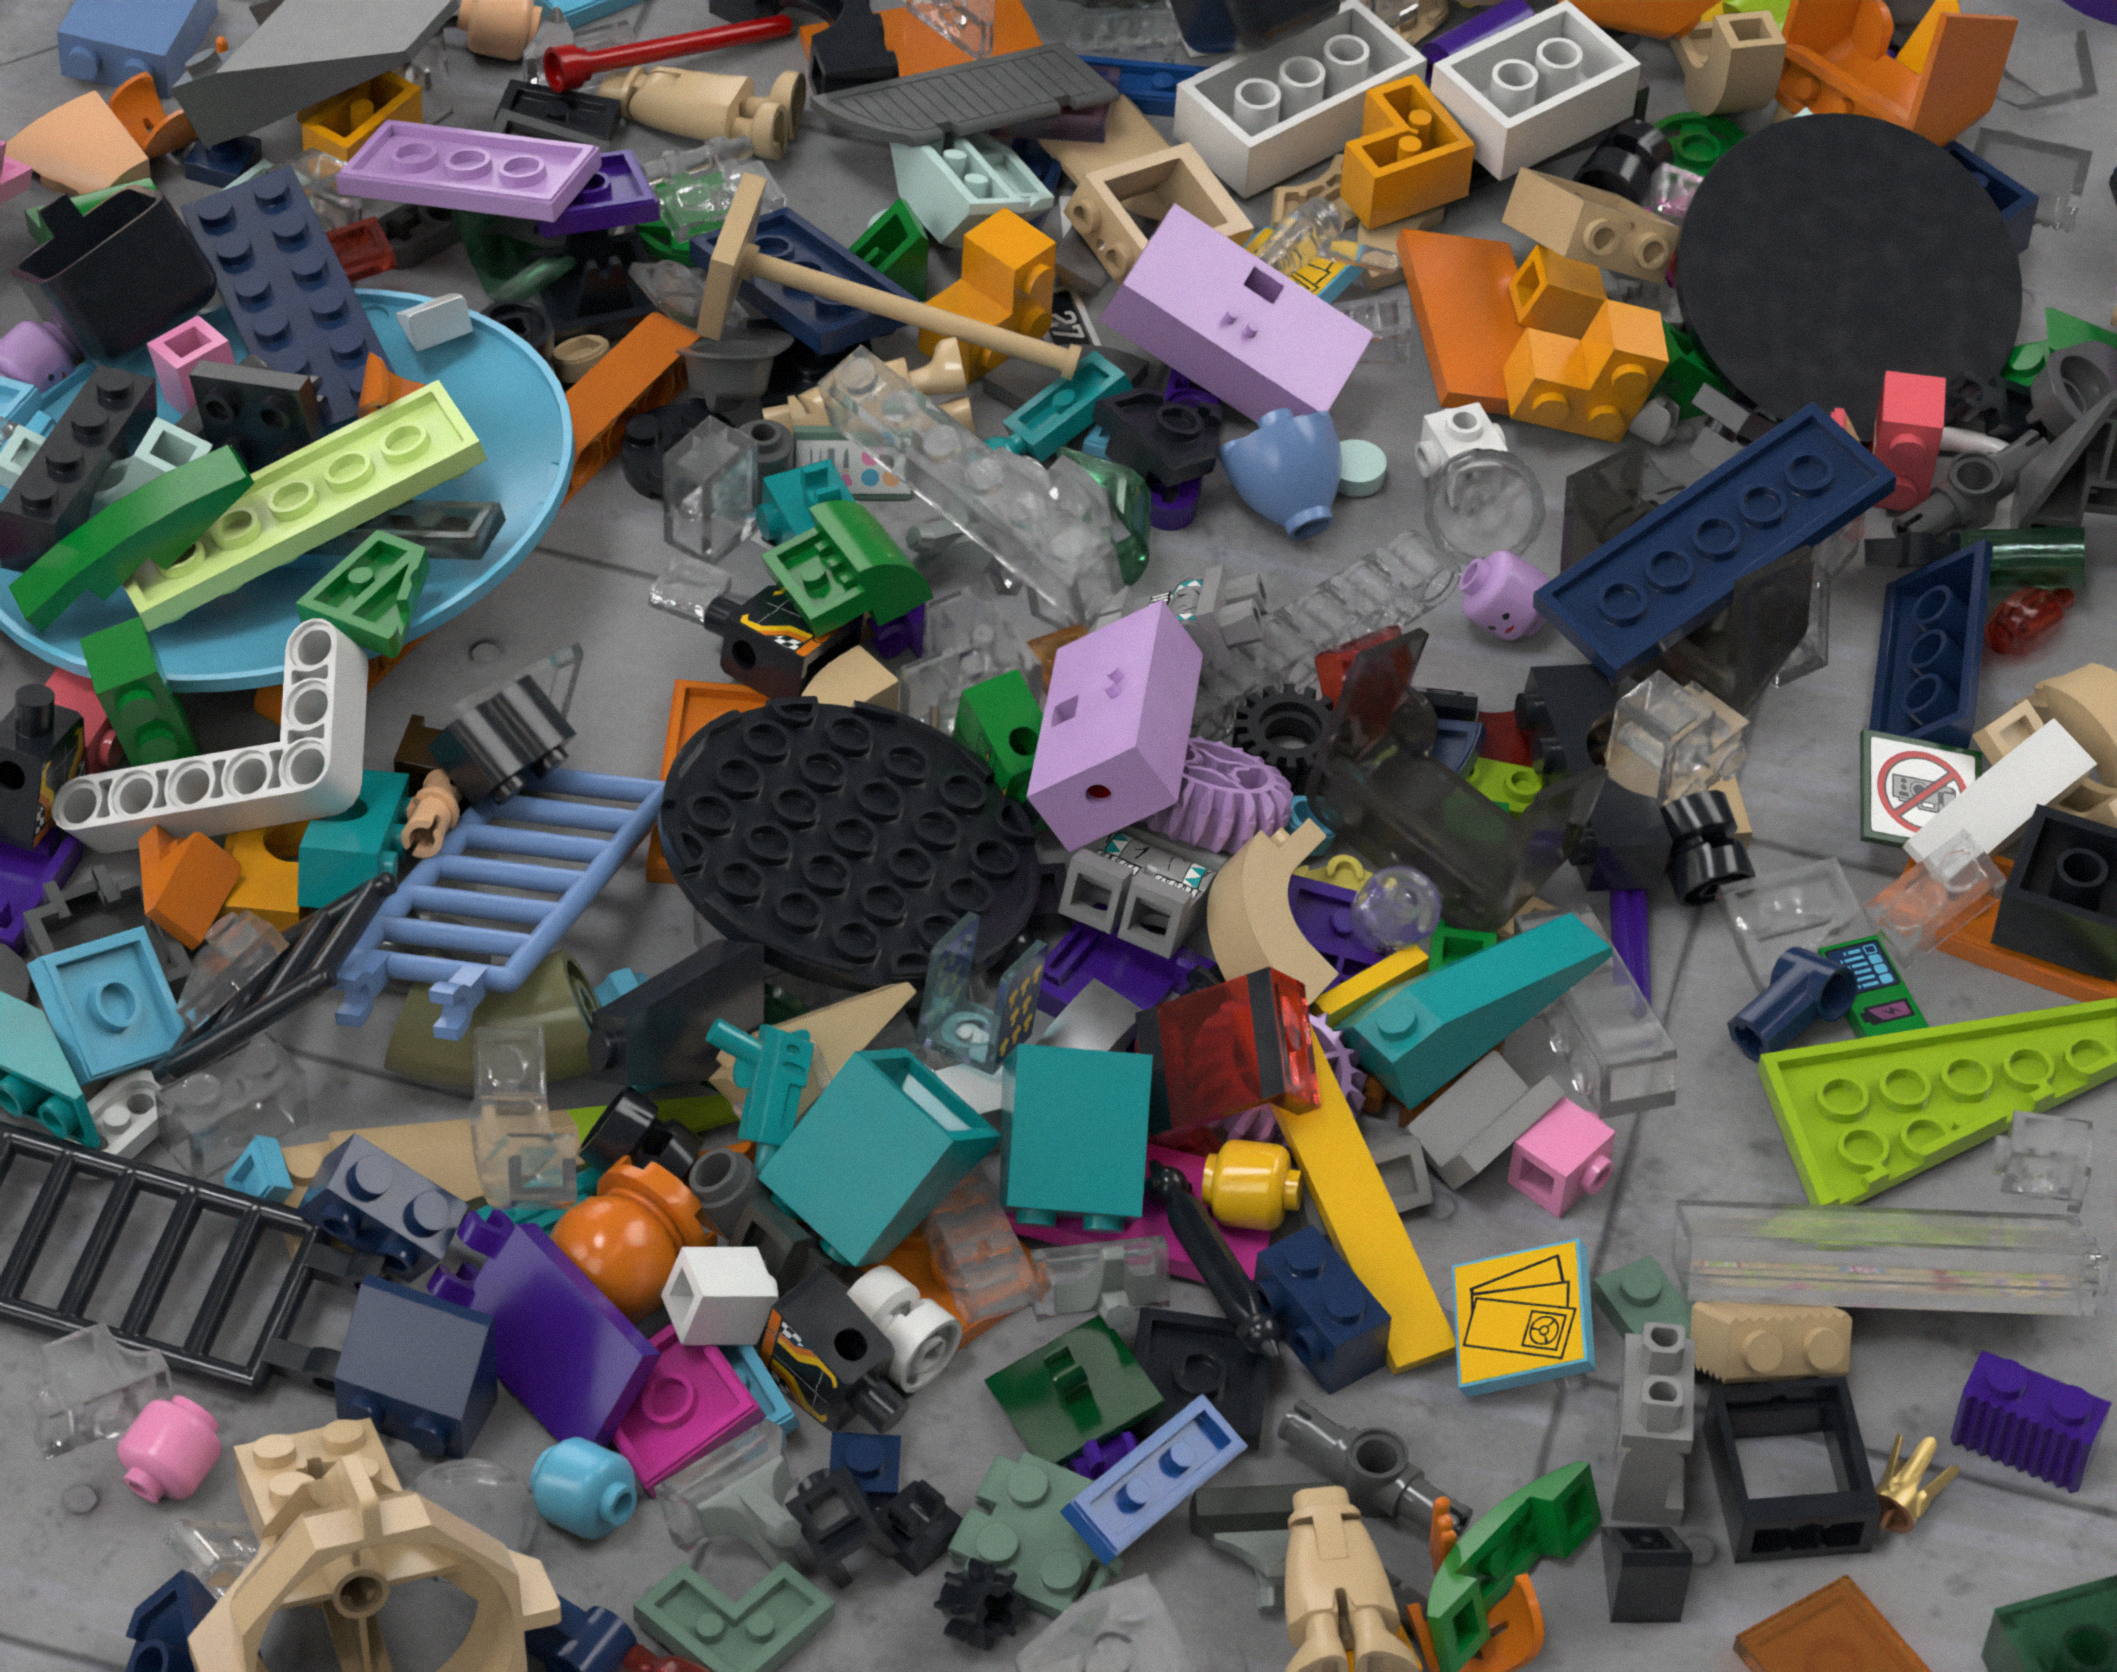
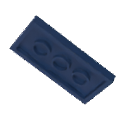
[689,207,920,356]

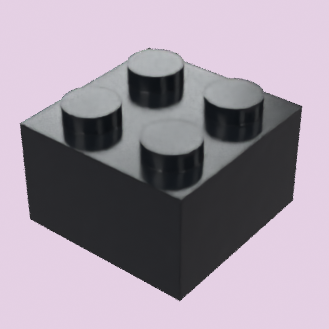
[1990,804,2117,983]

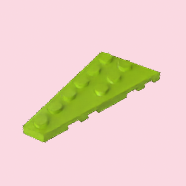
[1757,997,2117,1223]

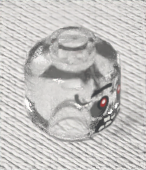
[1349,865,1442,956]

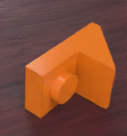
[138,824,242,950]

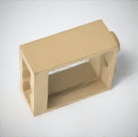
[1063,142,1254,287]
[1501,167,1680,284]

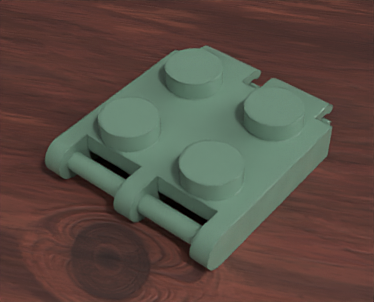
[947,1451,1124,1632]

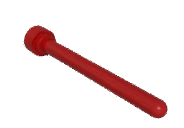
[543,14,794,93]

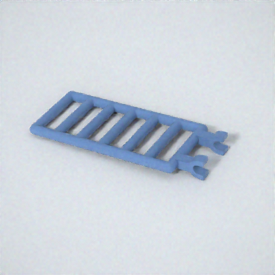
[332,768,665,1041]

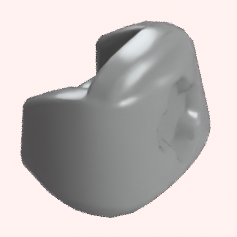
[1629,392,1679,447]

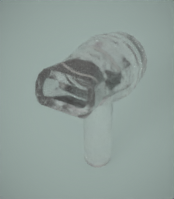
[1253,196,1401,277]

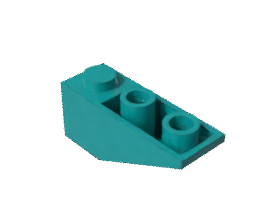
[0,991,102,1149]

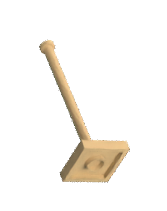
[696,171,1082,381]

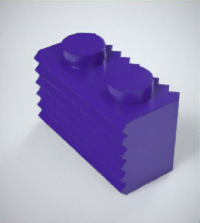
[1950,1350,2112,1494]

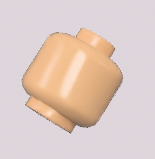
[456,0,543,61]

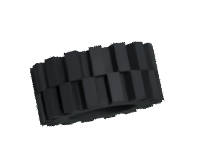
[1232,683,1347,796]

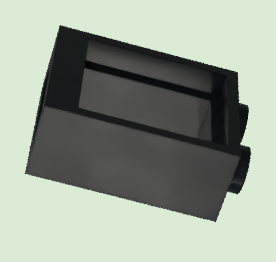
[1702,1376,1881,1563]

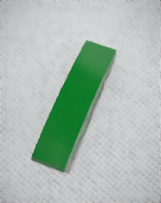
[8,445,255,632]

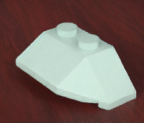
[890,130,1054,249]

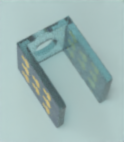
[915,911,1048,1076]

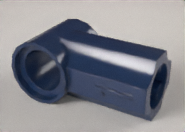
[1727,946,1858,1063]
[524,1593,638,1672]

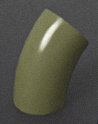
[384,949,602,1089]

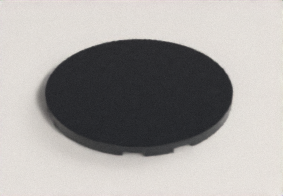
[1674,113,2023,449]
[658,696,1042,993]

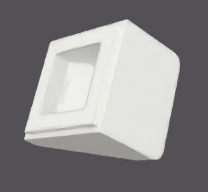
[395,293,473,351]

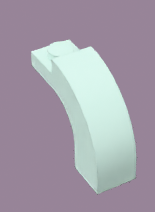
[0,416,213,520]

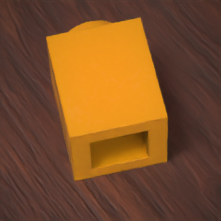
[1508,244,1608,340]

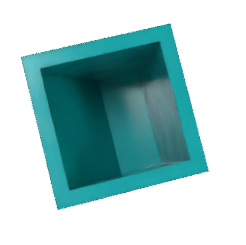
[999,1043,1153,1234]
[757,1048,1003,1267]

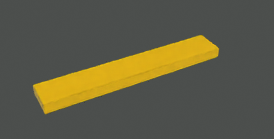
[1232,991,1456,1376]

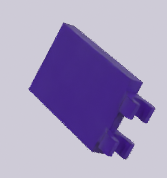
[426,1209,662,1448]

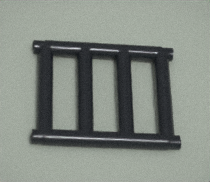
[152,872,398,1086]

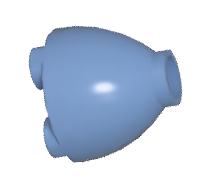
[1218,408,1342,540]

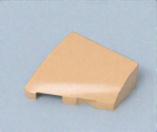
[5,90,151,197]

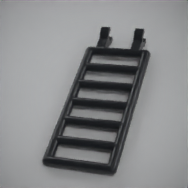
[0,1121,393,1398]

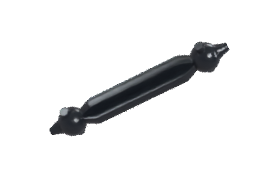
[1144,1159,1285,1362]

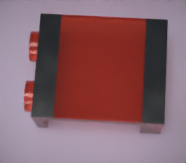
[1135,966,1321,1153]

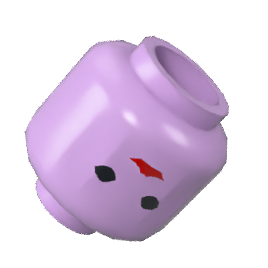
[0,320,77,394]
[1459,550,1549,641]

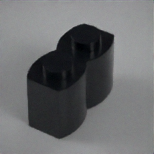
[426,674,577,808]

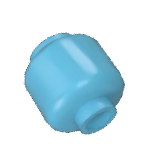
[530,1437,637,1540]

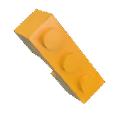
[215,818,321,950]

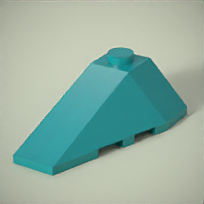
[1331,912,1614,1110]

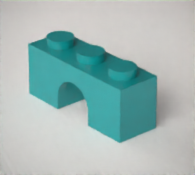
[297,769,417,908]

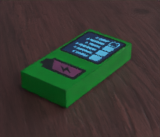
[1818,934,1929,1039]

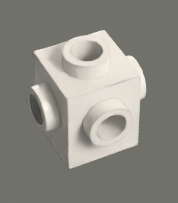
[1415,402,1508,507]

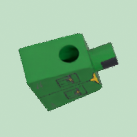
[952,668,1050,831]

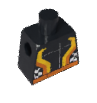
[704,585,864,699]
[0,684,87,851]
[758,1266,909,1435]

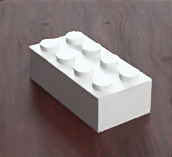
[1173,0,1427,199]

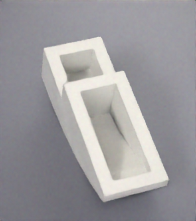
[1902,718,2097,894]

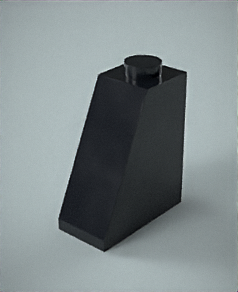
[587,939,764,1086]

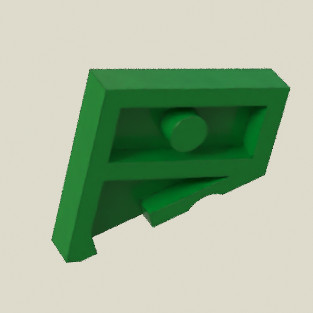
[296,529,430,659]

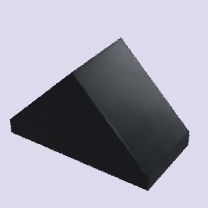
[1601,1527,1693,1623]

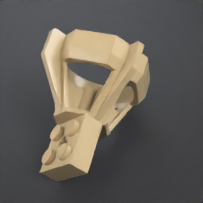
[188,1417,562,1672]

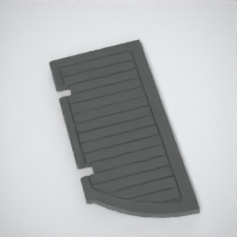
[810,42,1120,147]

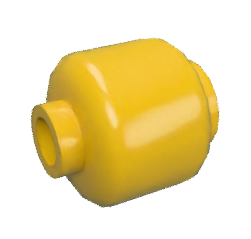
[1202,1139,1304,1231]

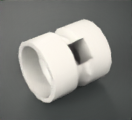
[847,1265,962,1393]

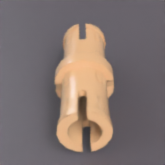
[401,768,464,859]

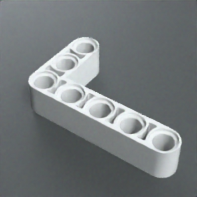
[51,618,368,854]

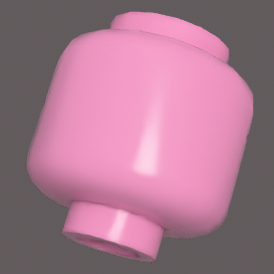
[117,1395,222,1503]

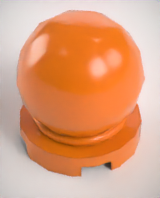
[548,1155,718,1324]

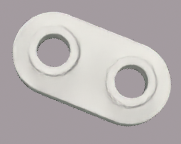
[61,1069,175,1180]

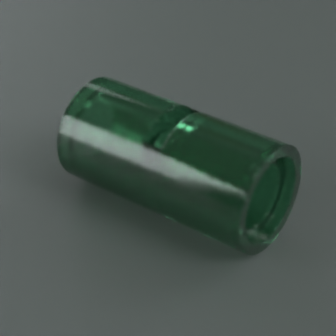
[1961,527,2086,590]

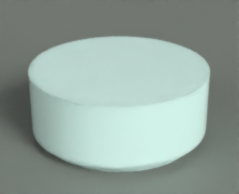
[1337,439,1387,497]

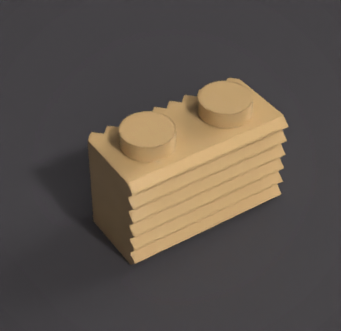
[1690,1298,1852,1384]

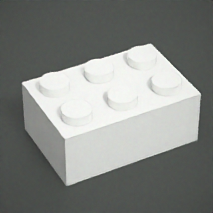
[1430,0,1641,181]

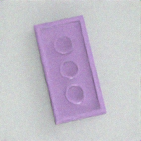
[336,119,602,222]

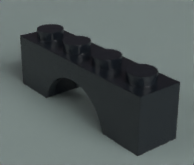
[778,0,899,96]
[0,364,157,573]
[1515,664,1673,892]

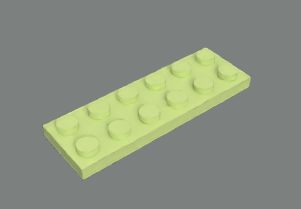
[122,380,488,632]

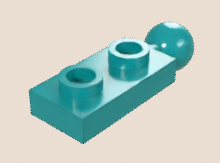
[974,350,1133,483]

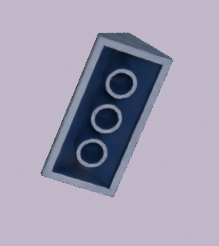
[1869,538,1993,749]

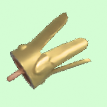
[1875,1433,1961,1533]

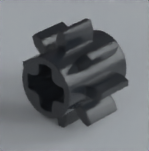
[934,1557,1027,1651]

